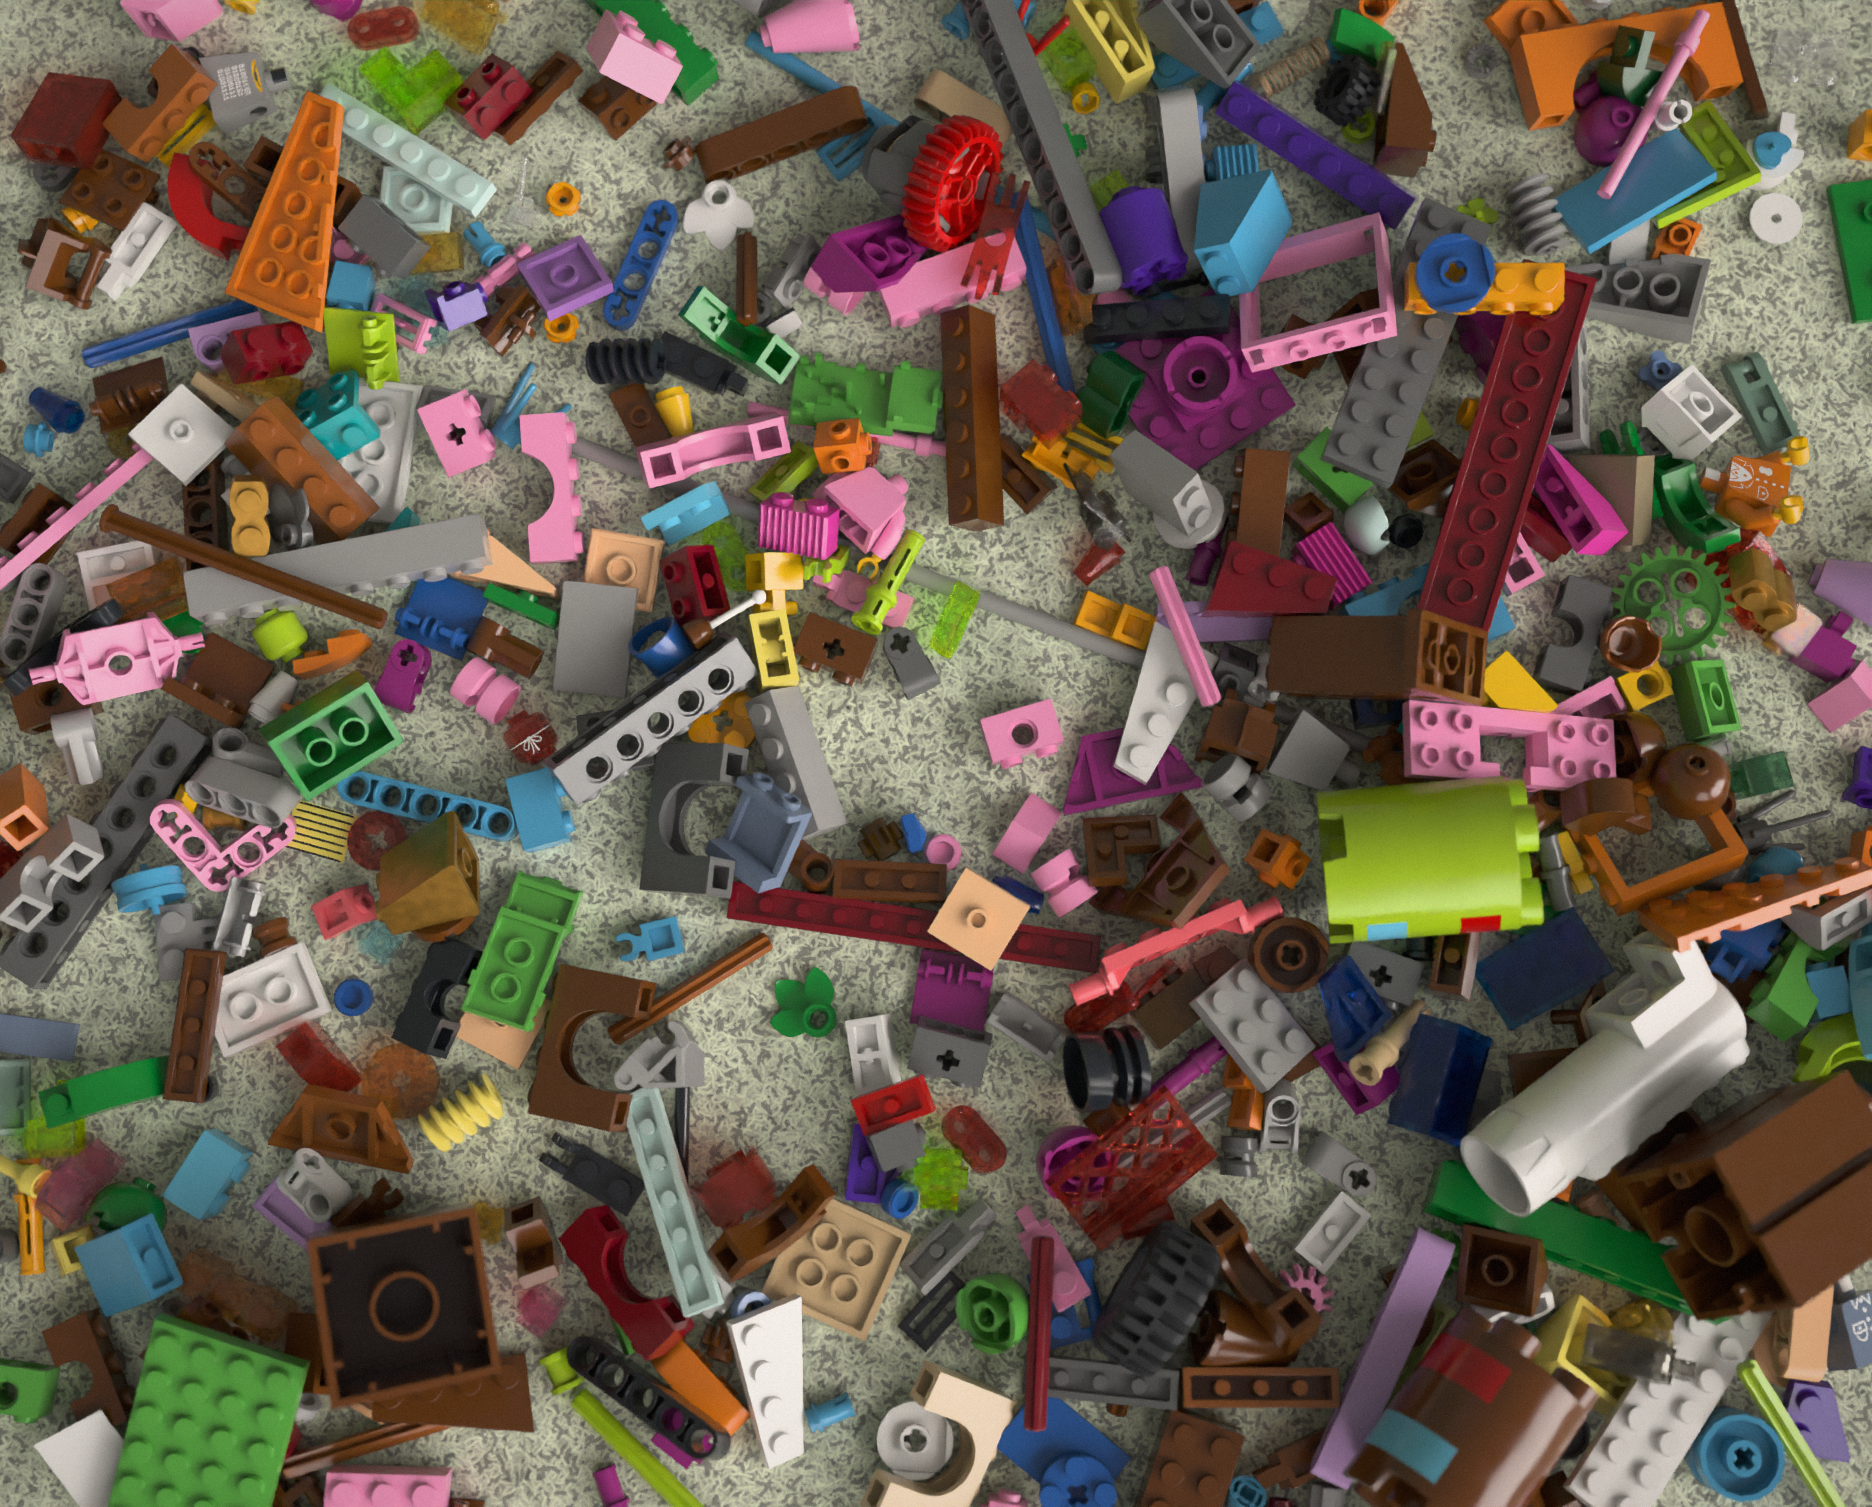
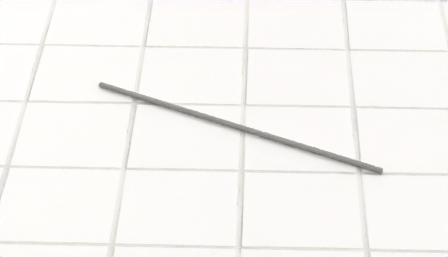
[571,436,1441,781]

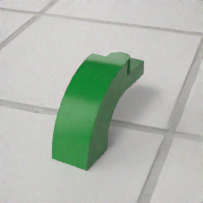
[678,286,801,385]
[1653,453,1741,554]
[38,1055,169,1129]

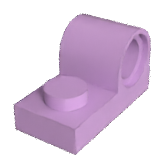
[188,311,270,375]

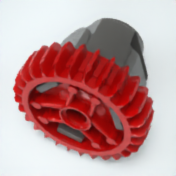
[862,114,1004,253]

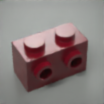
[443,53,533,141]
[219,321,313,385]
[659,545,731,626]

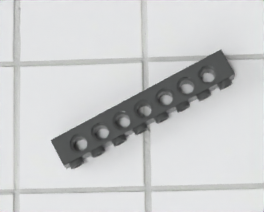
[0,714,213,990]

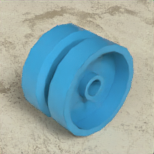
[1684,1405,1785,1502]

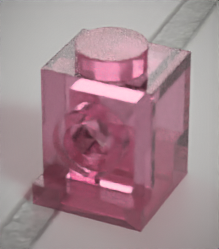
[515,1284,570,1339]

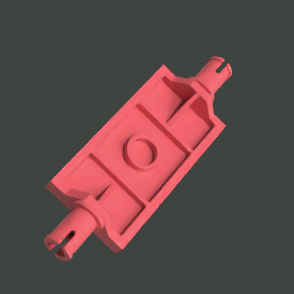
[1068,896,1285,1007]

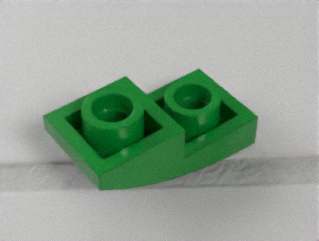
[1330,8,1395,71]

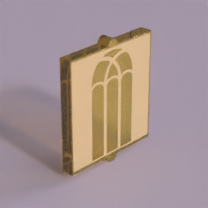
[1370,41,1397,115]

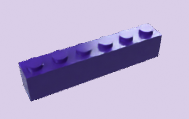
[1215,81,1418,230]

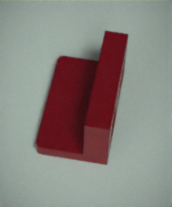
[1520,493,1573,563]

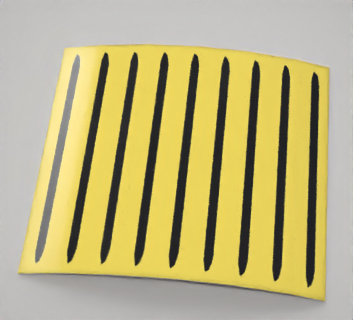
[285,801,358,863]

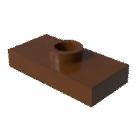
[608,383,671,447]

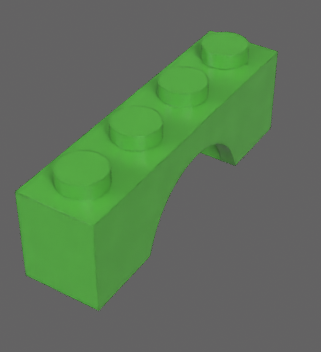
[1745,896,1856,1042]

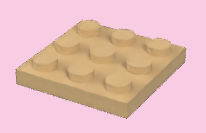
[761,1198,912,1341]

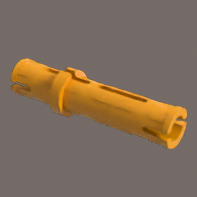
[13,1157,46,1275]

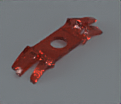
[961,172,1031,301]

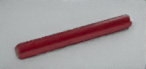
[1023,1235,1054,1432]

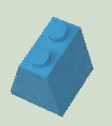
[1194,169,1293,296]

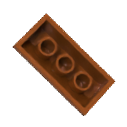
[224,396,380,545]

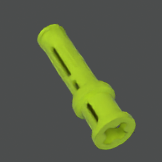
[851,529,926,635]

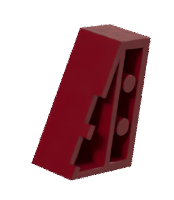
[1201,540,1338,619]

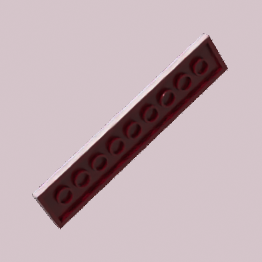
[1416,259,1597,634]

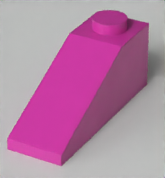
[1534,445,1628,555]

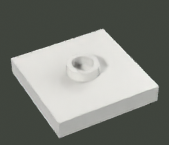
[128,383,234,486]

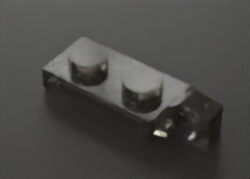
[1580,1323,1697,1385]

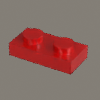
[850,1073,936,1136]

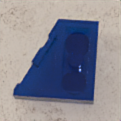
[1318,955,1392,1062]

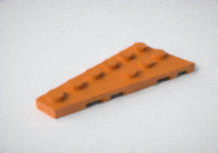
[224,91,344,333]

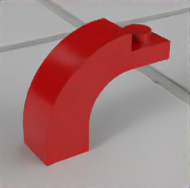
[167,152,250,261]

